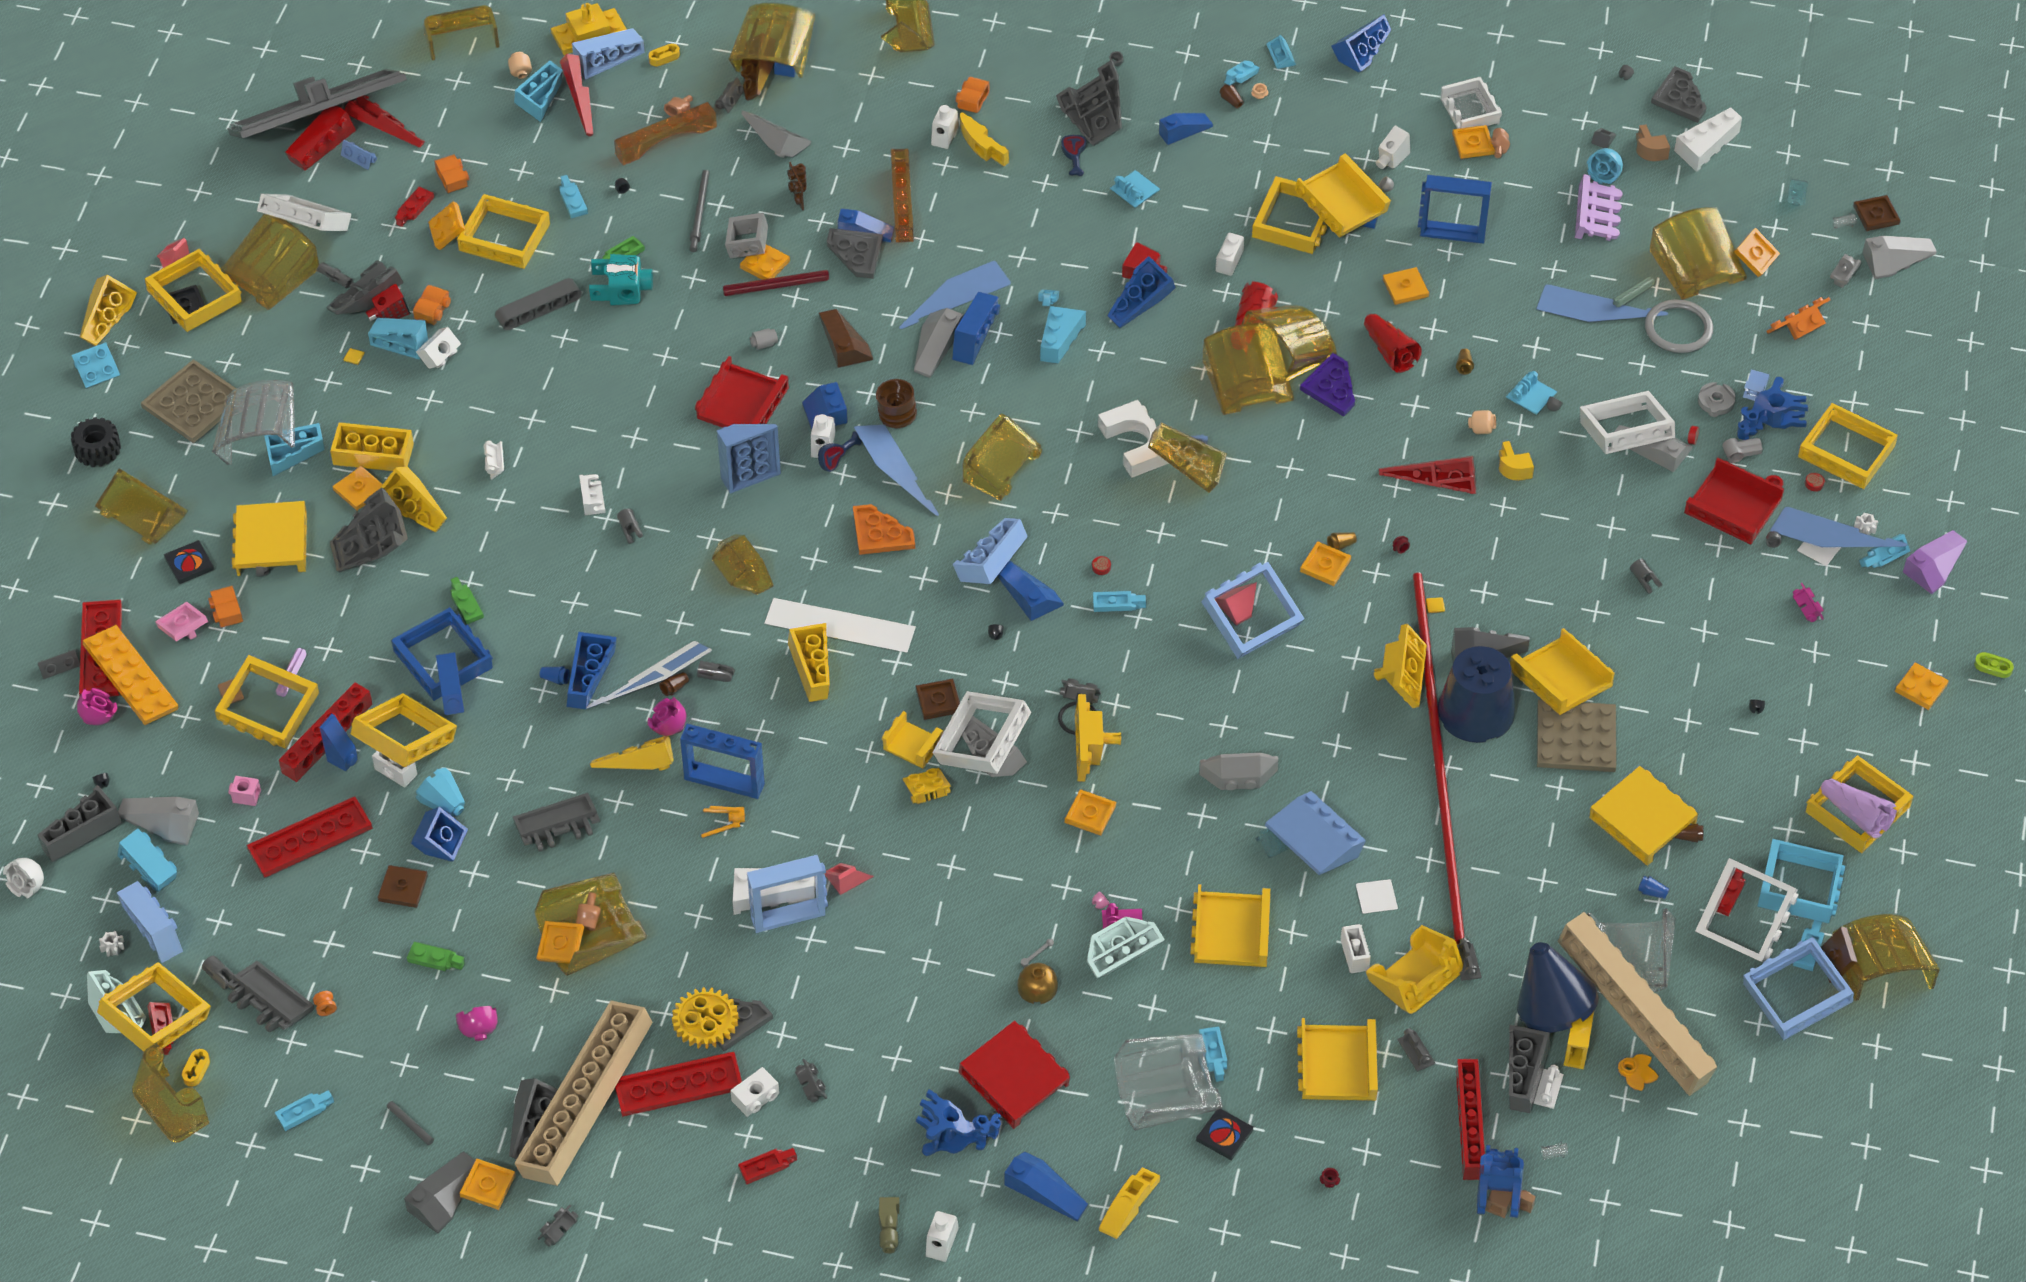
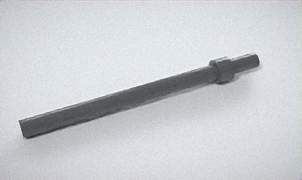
[689,170,709,252]

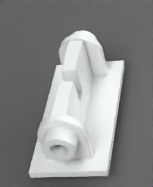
[483,441,504,480]
[1534,1065,1564,1109]

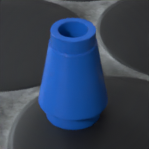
[540,666,570,685]
[1638,876,1669,899]

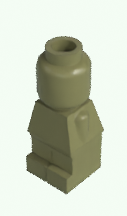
[879,1197,900,1254]

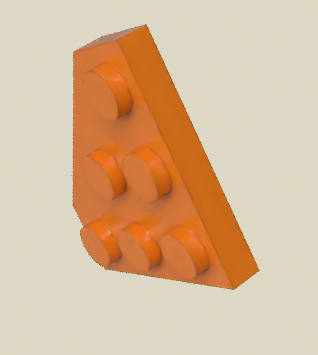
[853,504,915,555]

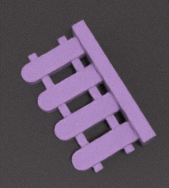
[1575,174,1623,241]

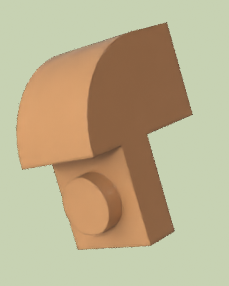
[1636,124,1670,161]
[1485,1190,1536,1218]

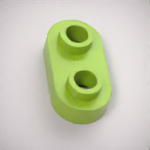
[1974,652,2014,678]

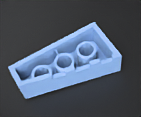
[572,28,645,80]
[953,518,1028,584]
[117,881,183,963]

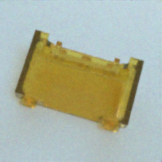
[963,414,1042,501]
[95,468,188,545]
[132,1043,209,1143]

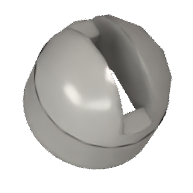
[1378,176,1394,192]

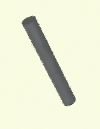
[387,1101,434,1145]

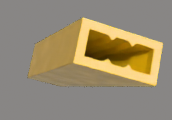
[1563,1012,1594,1069]

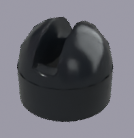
[615,178,630,194]
[988,624,1004,640]
[1749,699,1765,714]
[92,773,110,789]

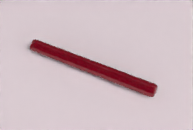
[723,270,829,296]

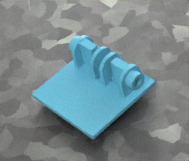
[1110,170,1160,208]
[72,342,120,388]
[1506,371,1557,415]

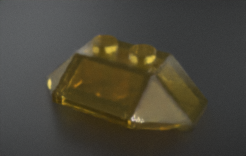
[712,534,773,595]

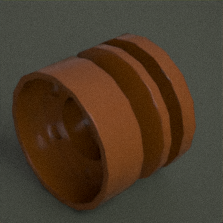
[876,379,917,428]

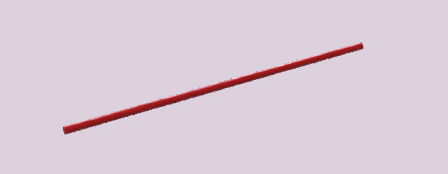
[1413,573,1465,945]

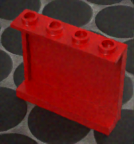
[695,356,789,428]
[1684,457,1784,545]
[959,1020,1070,1129]

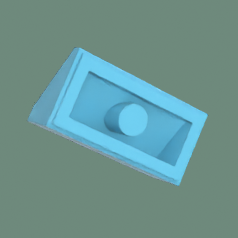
[1266,35,1296,69]

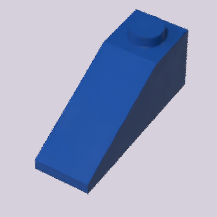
[1159,113,1213,145]
[838,209,894,242]
[436,652,464,715]
[320,714,358,771]

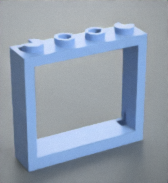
[1201,562,1304,659]
[747,855,828,933]
[1743,937,1854,1040]

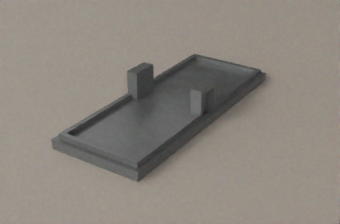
[227,69,407,139]

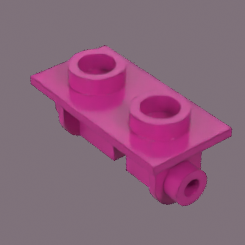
[1792,583,1824,622]

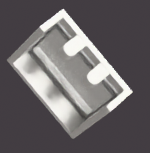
[1440,77,1502,129]

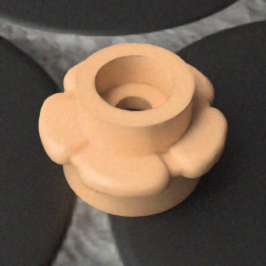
[1251,83,1268,99]

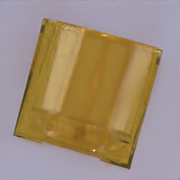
[729,3,816,78]
[1650,207,1747,300]
[221,213,319,310]
[1238,305,1337,382]
[1203,323,1294,415]
[534,872,647,976]
[1832,914,1940,1001]

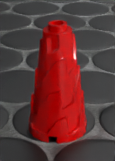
[1230,281,1278,351]
[1364,314,1422,373]

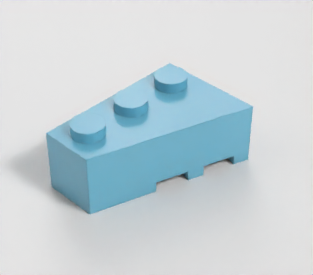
[514,60,563,122]
[1040,306,1086,363]
[368,318,428,360]
[264,423,325,476]
[118,828,177,893]

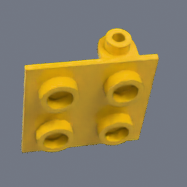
[902,768,951,804]

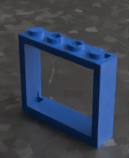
[1418,175,1492,244]
[391,607,493,701]
[680,724,765,799]

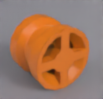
[313,991,337,1016]

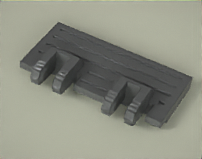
[513,793,600,852]
[227,961,314,1032]

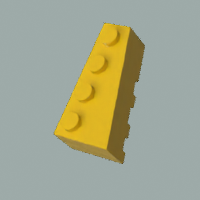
[788,623,830,702]

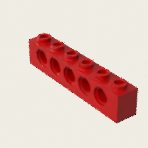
[279,682,373,782]
[1456,1059,1485,1180]

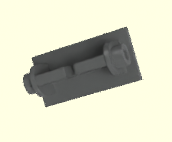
[715,77,744,113]
[38,649,80,679]
[1060,678,1101,704]
[1457,938,1482,981]
[1398,1028,1435,1072]
[795,1059,827,1102]
[537,1205,578,1247]

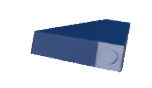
[997,560,1064,621]

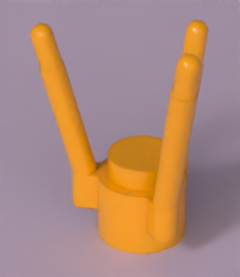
[701,806,745,838]

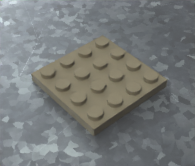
[141,359,246,443]
[1537,700,1616,772]

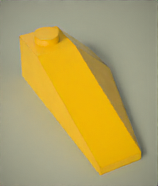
[379,466,447,532]
[590,736,674,771]

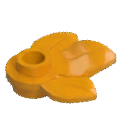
[1618,1054,1658,1091]

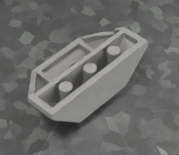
[1199,753,1278,790]

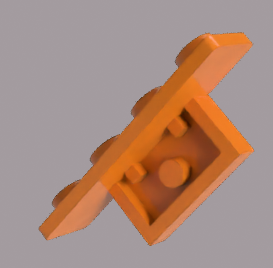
[1766,297,1831,340]

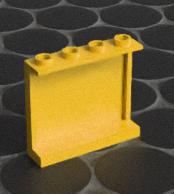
[1294,153,1391,238]
[232,501,307,576]
[1510,628,1614,715]
[1589,766,1698,866]
[1190,884,1270,967]
[1297,1018,1378,1101]

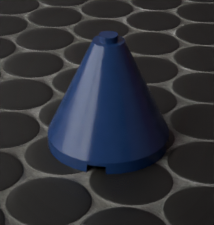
[1517,942,1599,1033]

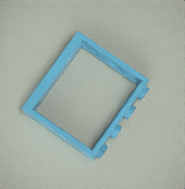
[1757,839,1845,923]

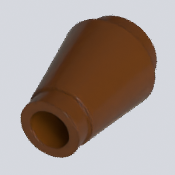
[1219,84,1244,109]
[659,672,689,696]
[1675,823,1704,843]

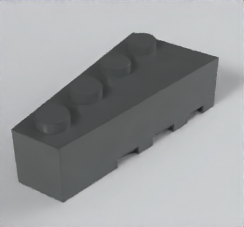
[38,785,122,862]
[1509,1025,1550,1113]

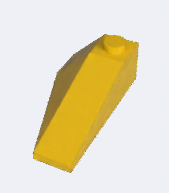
[80,275,137,346]

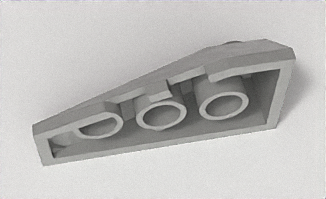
[741,110,811,158]
[118,797,199,845]

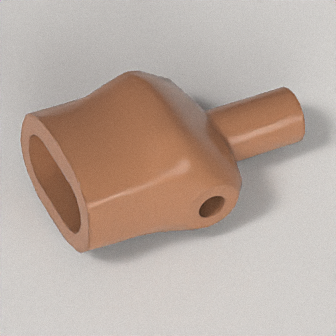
[664,95,693,118]
[1491,128,1510,158]
[576,892,601,931]

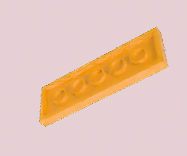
[83,625,178,725]

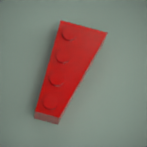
[285,105,356,171]

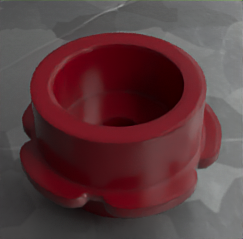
[1393,536,1410,554]
[1320,1168,1340,1188]

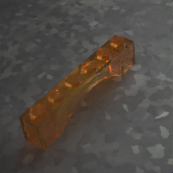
[614,102,717,166]
[891,149,914,242]

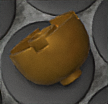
[1017,963,1058,1004]

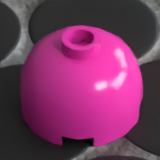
[77,688,118,725]
[648,697,686,736]
[456,1006,498,1041]

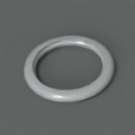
[1645,299,1713,353]

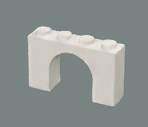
[1098,400,1173,478]

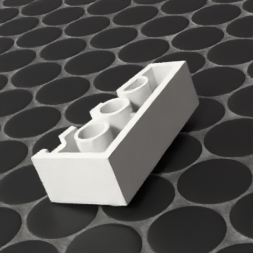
[1674,108,1742,172]
[733,868,815,915]

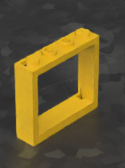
[1252,176,1327,254]
[457,194,550,269]
[144,249,242,332]
[1798,403,1898,489]
[215,655,319,749]
[350,693,457,767]
[1806,755,1914,853]
[97,962,211,1057]

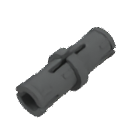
[317,262,353,289]

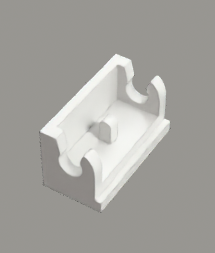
[579,474,605,515]

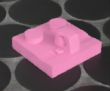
[155,602,208,642]

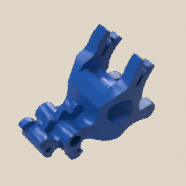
[1737,377,1808,440]
[916,1090,1001,1156]
[1477,1145,1524,1218]

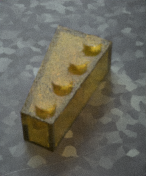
[1148,423,1227,493]

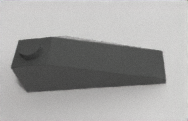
[1451,627,1530,663]

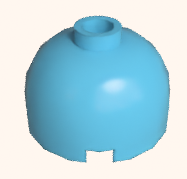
[1587,148,1623,184]

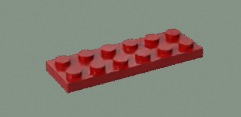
[79,599,122,697]
[247,796,373,878]
[615,1052,742,1117]

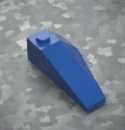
[1331,14,1392,72]
[1107,256,1176,328]
[1004,1152,1088,1222]

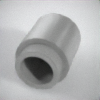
[750,328,778,350]

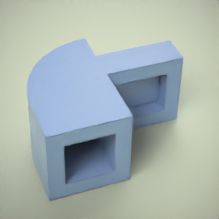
[1743,369,1770,401]

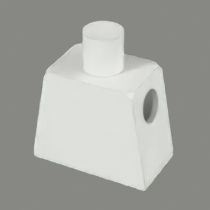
[931,105,959,149]
[1376,125,1410,169]
[811,414,836,458]
[926,1211,959,1262]

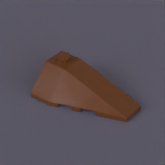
[819,309,873,368]

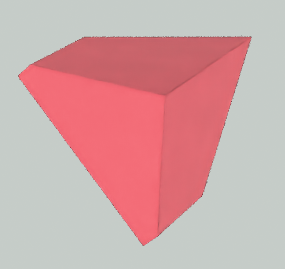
[157,238,189,268]
[1215,582,1257,625]
[824,863,874,895]

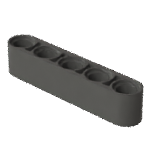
[495,278,582,330]

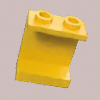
[882,711,943,769]

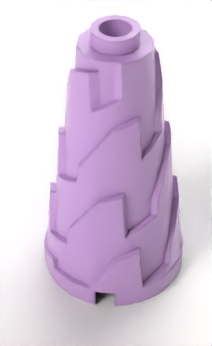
[1821,778,1897,838]

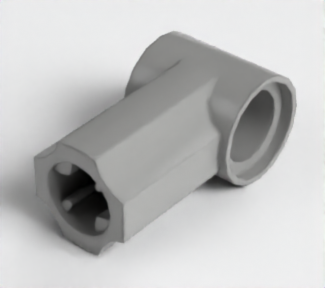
[1722,438,1763,463]

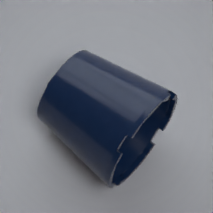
[1438,646,1515,743]

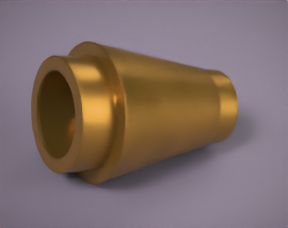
[1456,348,1474,375]
[1327,532,1357,550]

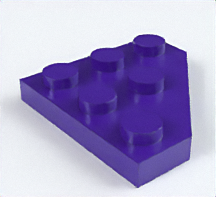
[1300,353,1355,417]

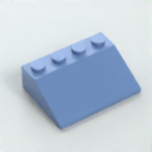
[717,424,781,494]
[1265,791,1366,875]

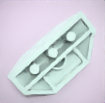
[1087,917,1165,978]
[87,970,146,1033]

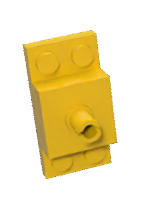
[551,3,627,55]
[1374,623,1427,708]
[1075,694,1121,782]

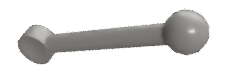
[1021,939,1054,967]

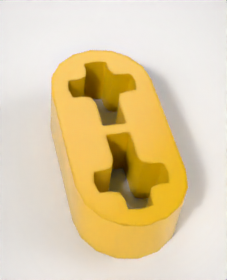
[648,43,680,66]
[182,1049,210,1087]

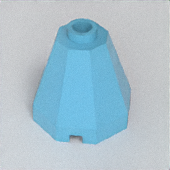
[416,767,465,816]

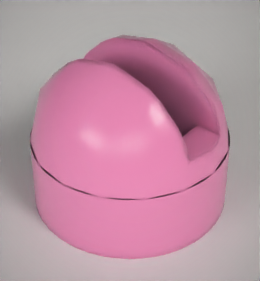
[1092,892,1109,909]

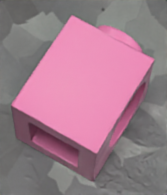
[229,776,261,806]

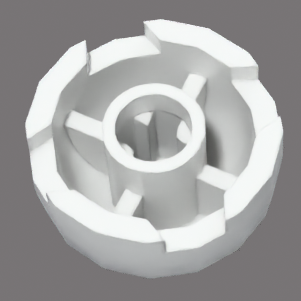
[3,858,44,898]

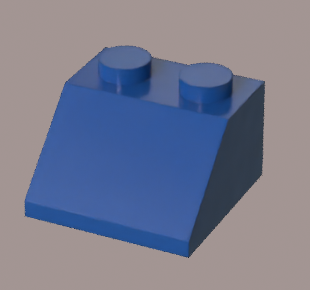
[802,382,847,430]
[411,807,468,862]

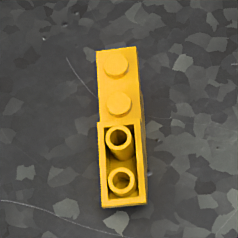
[960,112,1009,166]
[1099,1167,1160,1239]

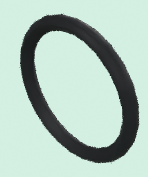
[1058,701,1097,735]

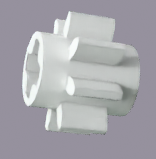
[1854,513,1878,535]
[99,931,125,957]

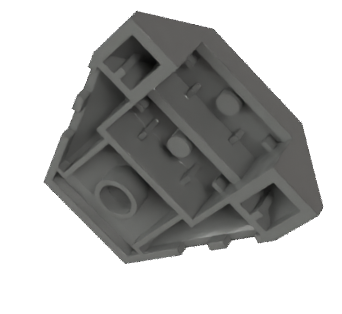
[1056,60,1122,146]
[326,260,404,315]
[330,488,408,572]

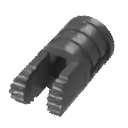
[617,508,643,544]
[1630,559,1662,594]
[697,660,735,682]
[202,955,234,990]

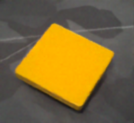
[343,348,365,365]
[1426,597,1445,613]

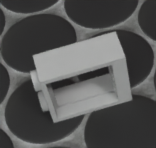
[725,213,768,258]

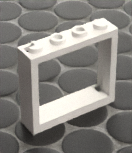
[257,194,351,231]
[1580,391,1675,454]
[932,691,1031,774]
[1695,858,1799,962]

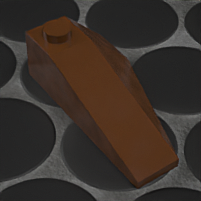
[739,34,777,101]

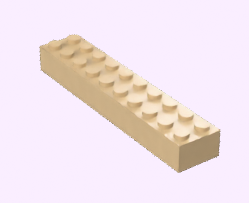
[1558,912,1717,1096]
[514,1001,653,1186]

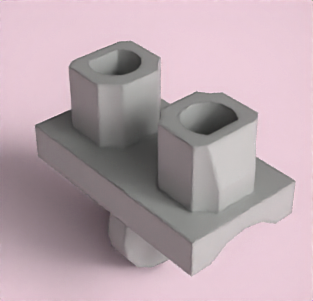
[1830,254,1861,288]

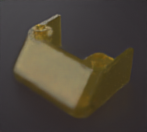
[881,0,935,52]
[423,5,500,60]

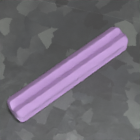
[276,648,306,697]

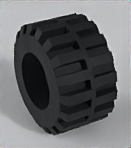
[71,417,121,467]

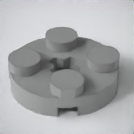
[1698,382,1735,417]

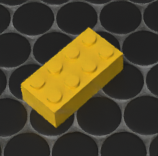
[330,422,414,471]

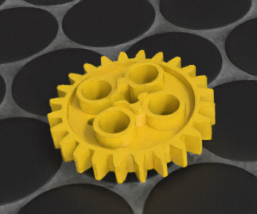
[672,987,739,1049]

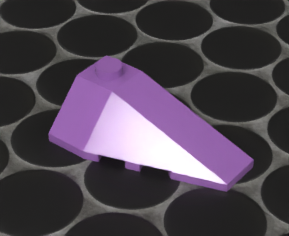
[1903,530,1967,594]

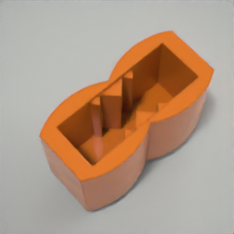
[956,77,990,113]
[434,154,469,193]
[413,285,451,325]
[208,586,243,628]

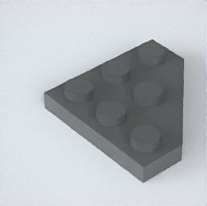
[1651,66,1706,123]
[827,228,883,279]
[698,998,773,1051]

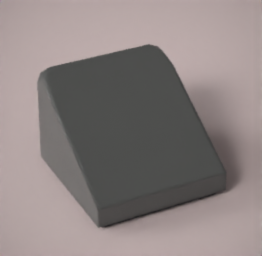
[1591,128,1616,148]

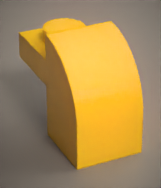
[1499,441,1534,480]

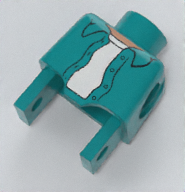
[589,254,653,306]

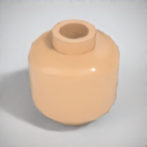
[508,52,532,79]
[1468,410,1496,435]

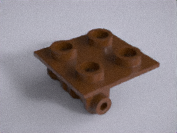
[787,162,807,211]

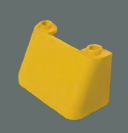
[1365,925,1463,1014]

